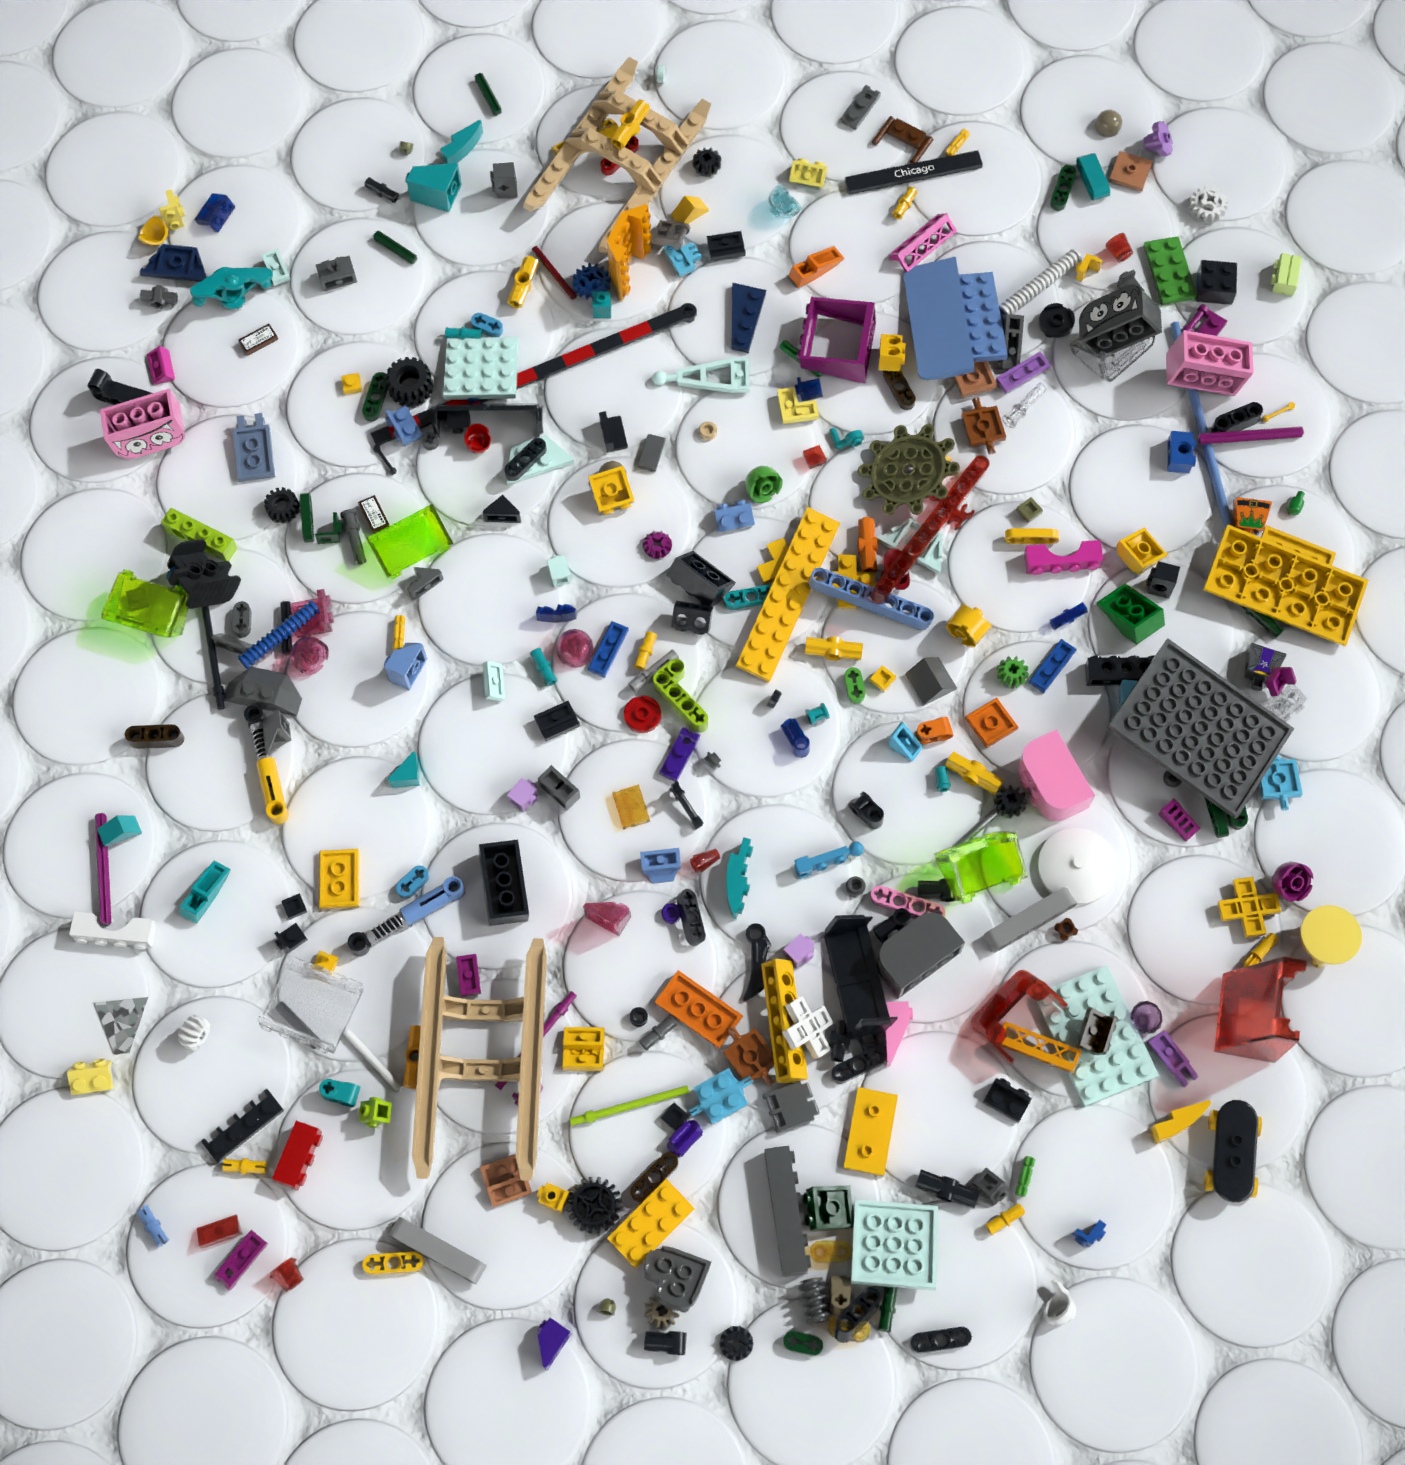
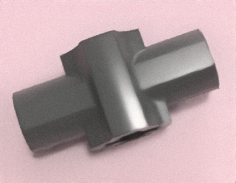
[140,285,178,309]

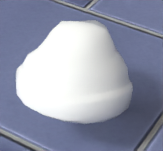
[1044,1279,1076,1325]

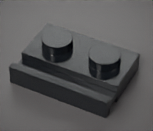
[707,231,746,261]
[534,701,580,742]

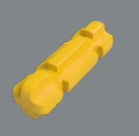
[945,129,970,156]
[393,615,405,651]

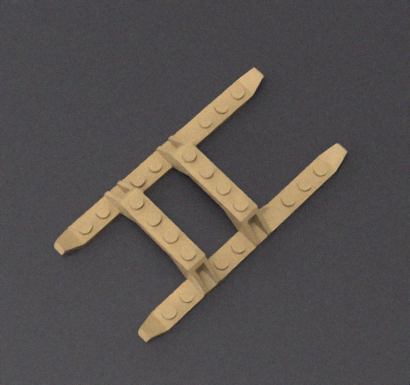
[523,57,711,255]
[412,937,547,1181]

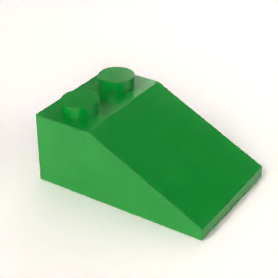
[1097,583,1165,645]

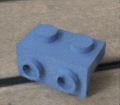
[713,499,755,532]

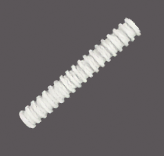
[999,249,1082,316]

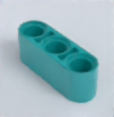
[1076,153,1110,200]

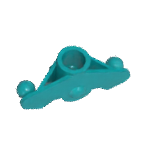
[190,267,273,309]

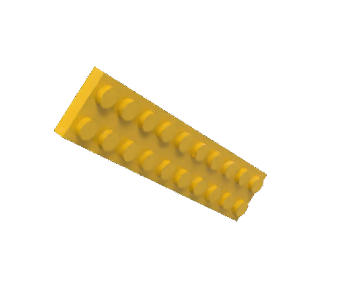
[735,507,840,683]

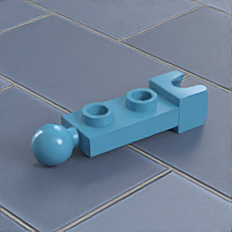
[794,841,864,879]

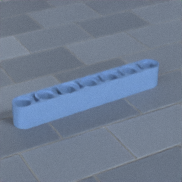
[808,567,934,630]

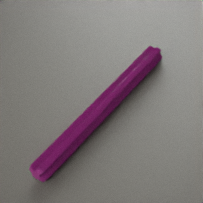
[1198,426,1304,444]
[95,813,111,925]

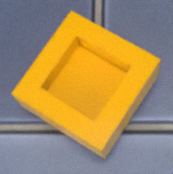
[341,373,362,395]
[870,665,897,692]

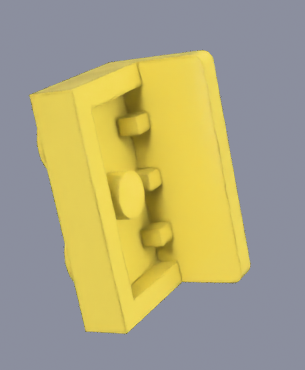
[159,189,185,231]
[67,1058,114,1095]

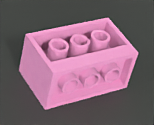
[1166,330,1254,396]

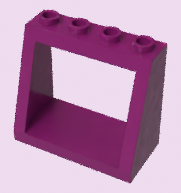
[797,297,876,383]

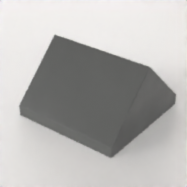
[905,657,957,706]

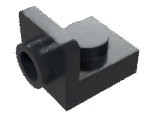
[274,923,308,953]

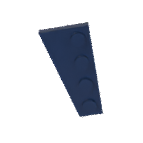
[732,282,766,353]

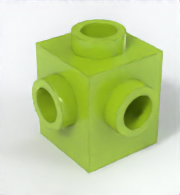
[359,1097,392,1128]

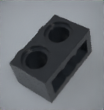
[671,601,713,635]

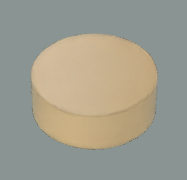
[699,422,717,441]

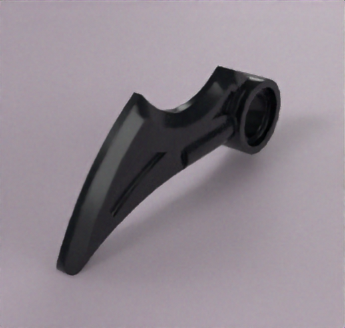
[743,923,772,1001]

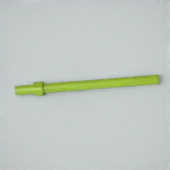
[569,1085,689,1126]

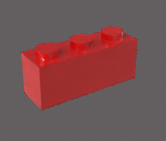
[272,1120,323,1190]

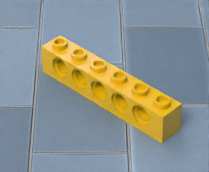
[761,959,808,1084]

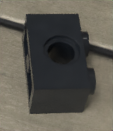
[1146,561,1180,599]

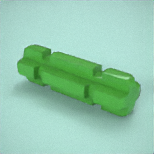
[1015,1156,1035,1197]

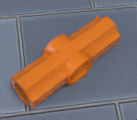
[858,517,878,572]

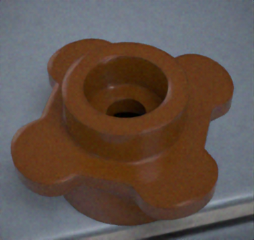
[1054,918,1078,941]

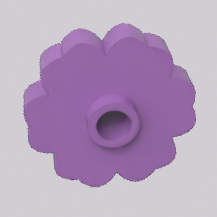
[1143,121,1173,157]

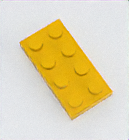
[606,1178,695,1269]

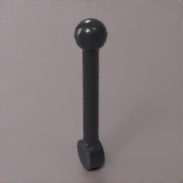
[373,445,397,475]

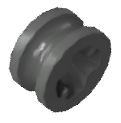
[422,432,439,450]

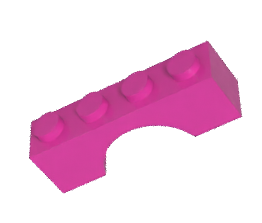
[1024,540,1103,575]

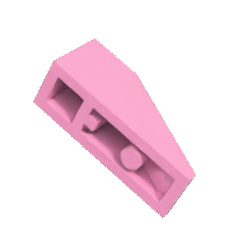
[884,1001,913,1066]

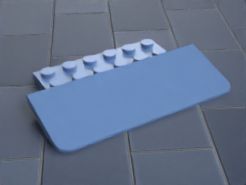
[903,256,1008,380]

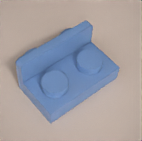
[385,406,423,446]

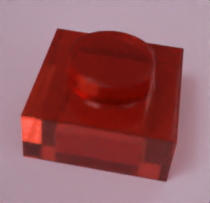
[802,445,827,469]

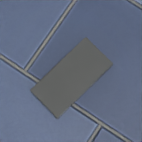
[638,434,666,472]

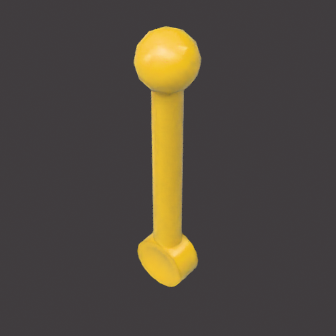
[1262,402,1295,422]

